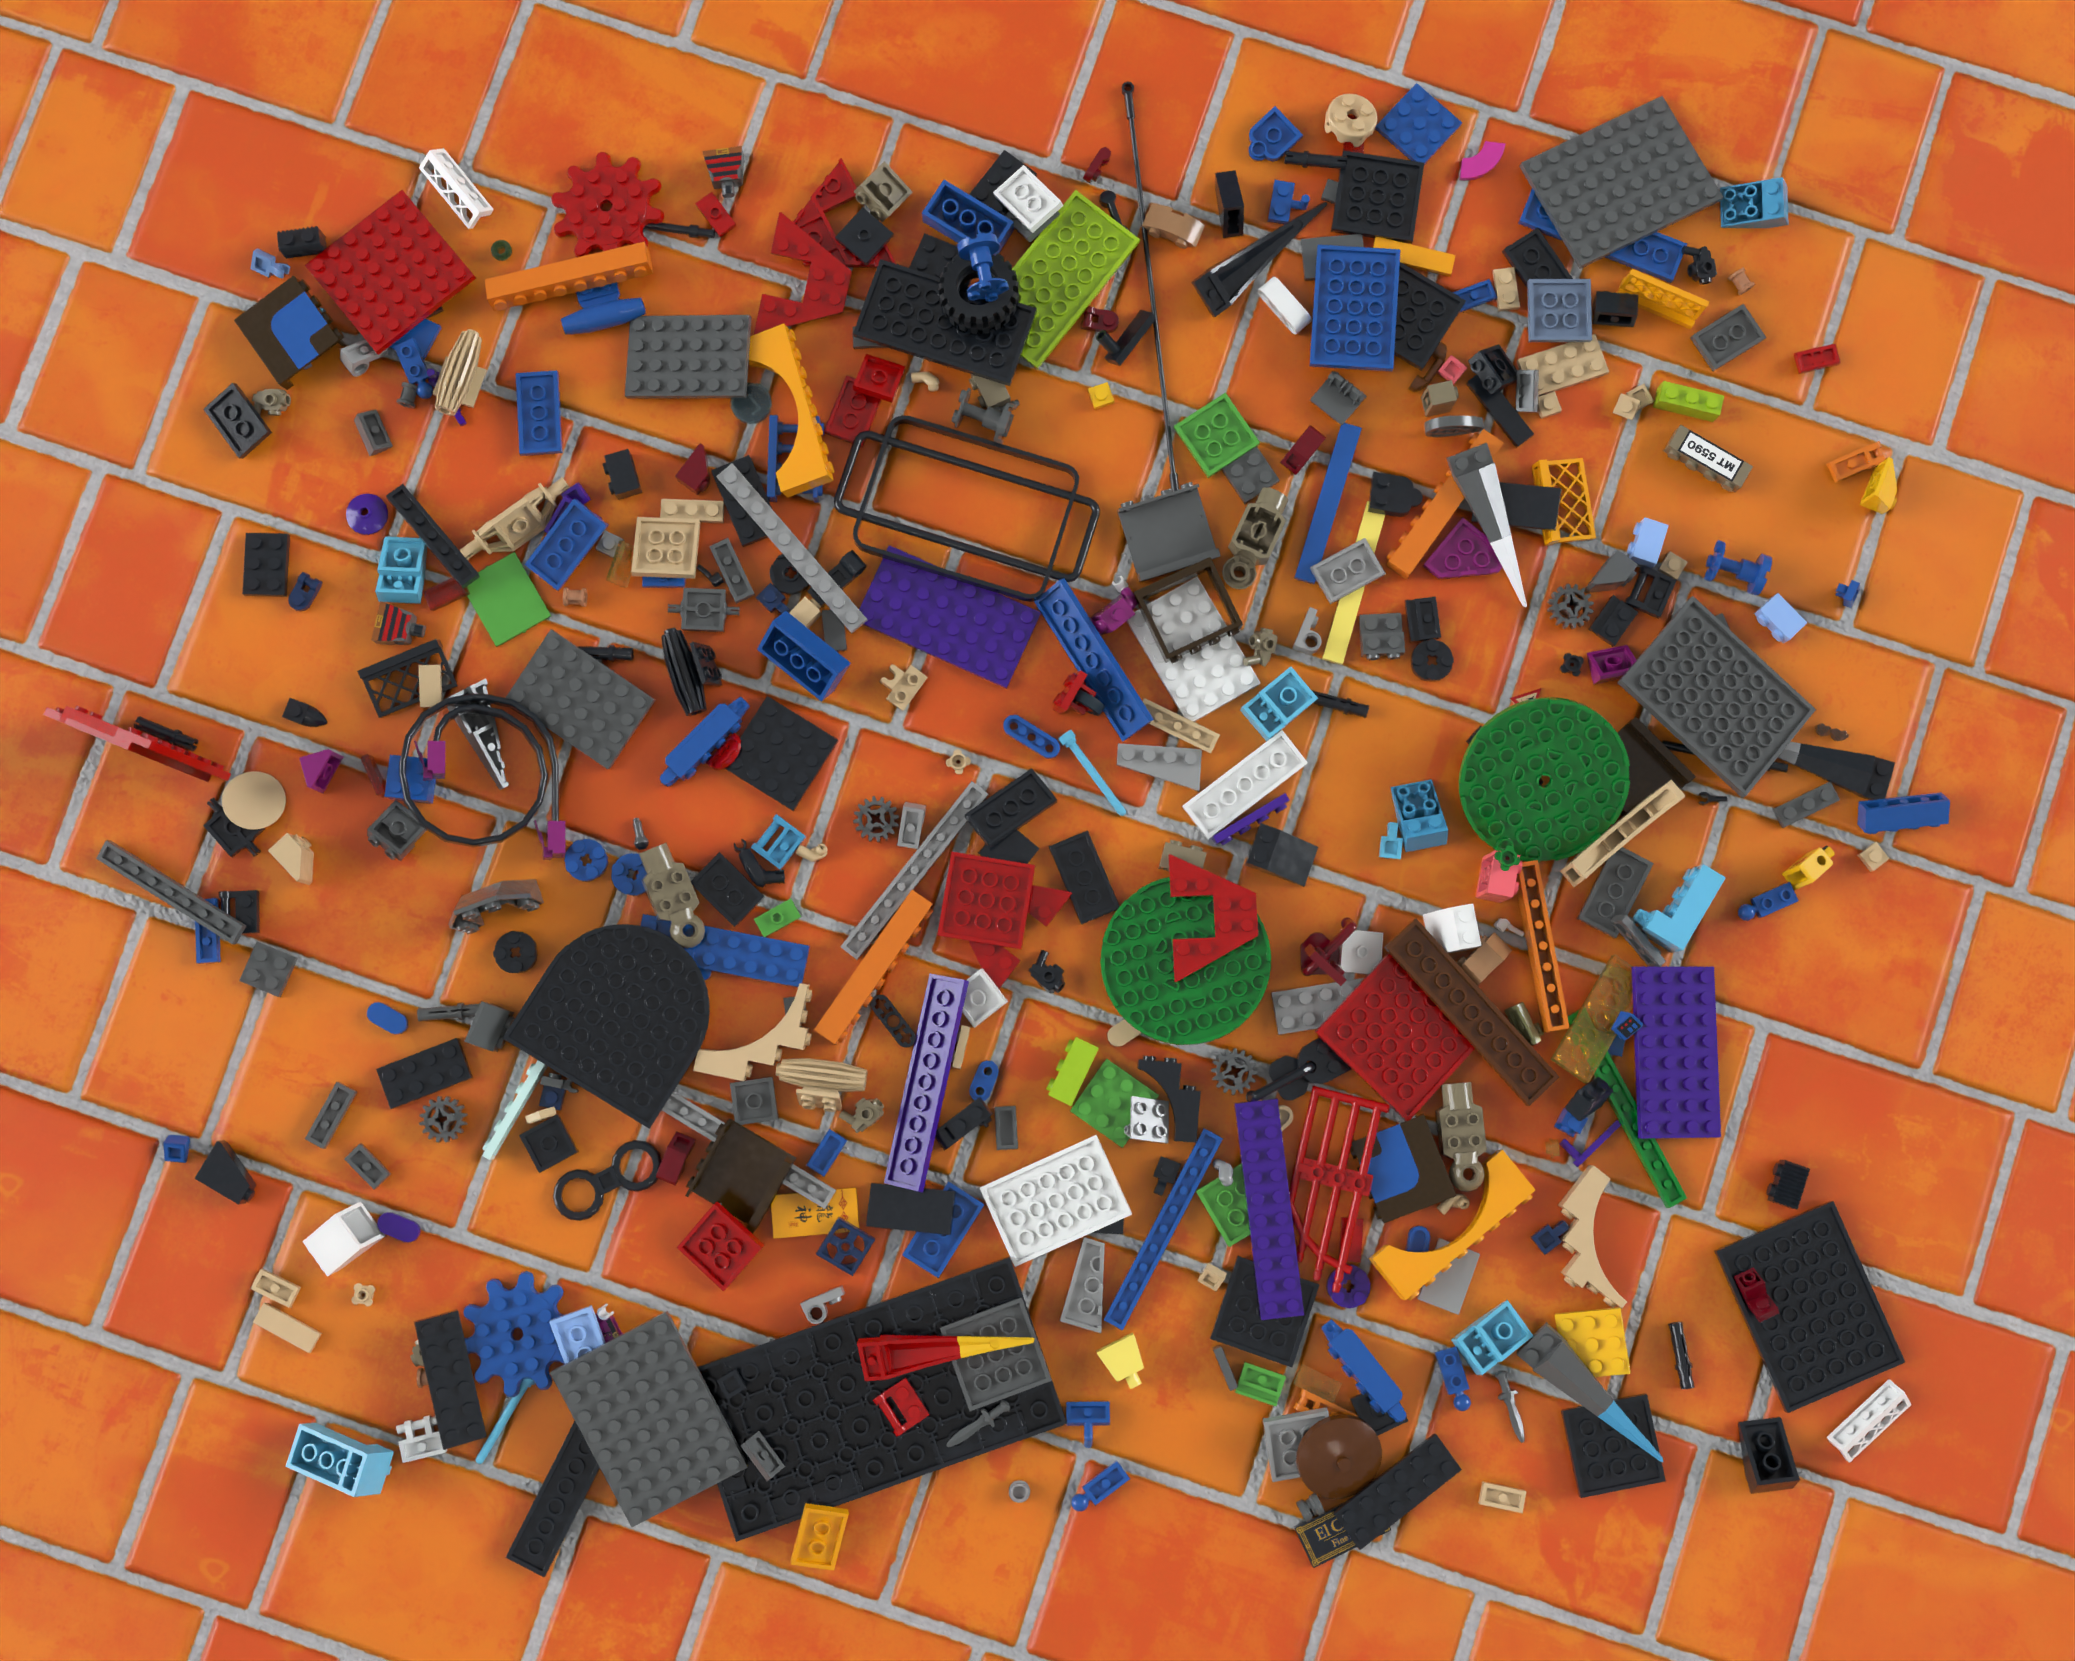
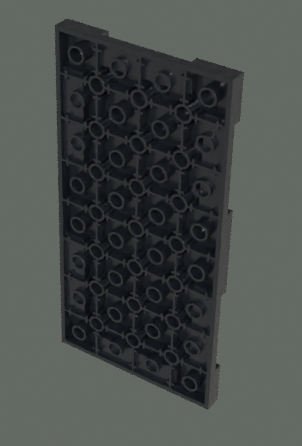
[697,1256,1067,1542]

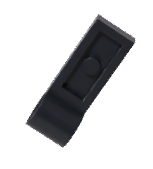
[807,550,867,608]
[935,1097,993,1151]

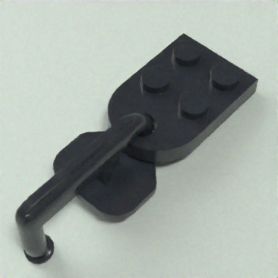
[1246,1037,1351,1102]

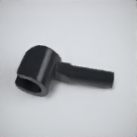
[697,564,724,587]
[1698,792,1727,805]

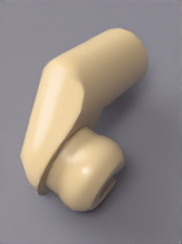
[911,372,940,392]
[796,844,828,862]

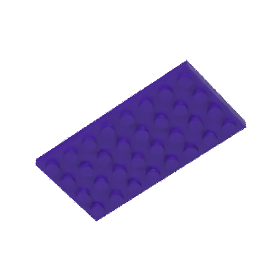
[859,545,1041,689]
[1632,966,1721,1139]

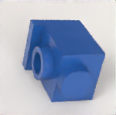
[1554,1108,1588,1137]

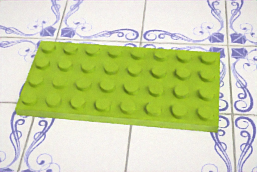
[1012,190,1140,370]

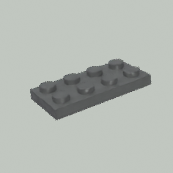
[1577,847,1654,938]

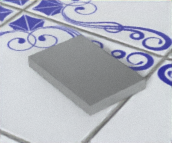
[1310,538,1386,604]
[1417,1238,1480,1315]

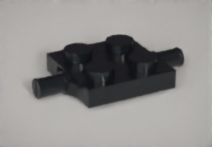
[203,798,265,857]

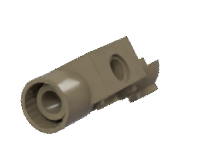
[1222,487,1288,589]
[639,843,705,948]
[1435,1082,1487,1192]

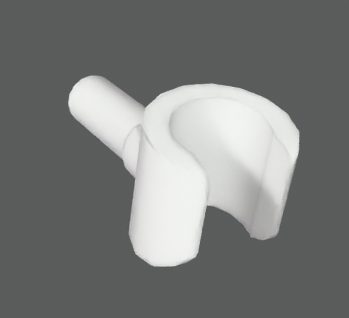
[1494,918,1524,937]

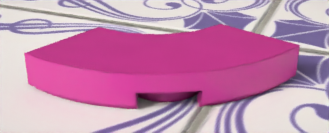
[1459,141,1505,181]

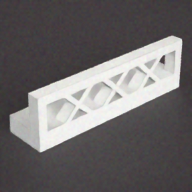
[419,148,494,229]
[1826,1379,1912,1463]

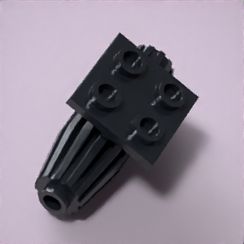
[661,628,722,716]

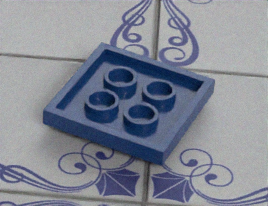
[1375,83,1462,164]

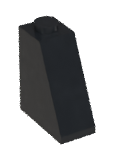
[1215,170,1244,238]
[194,1140,256,1205]

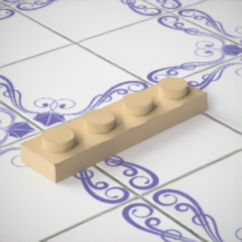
[1143,698,1220,753]

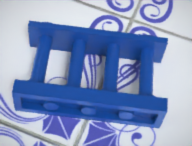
[767,415,825,503]

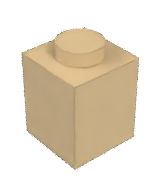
[790,597,822,629]

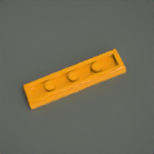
[1373,237,1456,277]

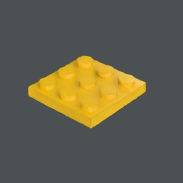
[1555,1307,1631,1377]

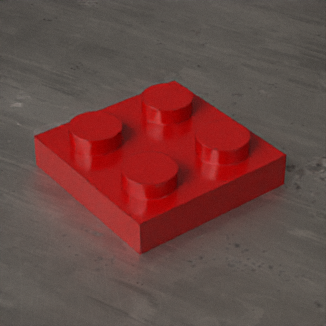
[853,354,905,403]

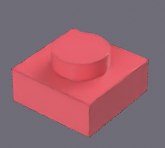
[1437,355,1467,385]

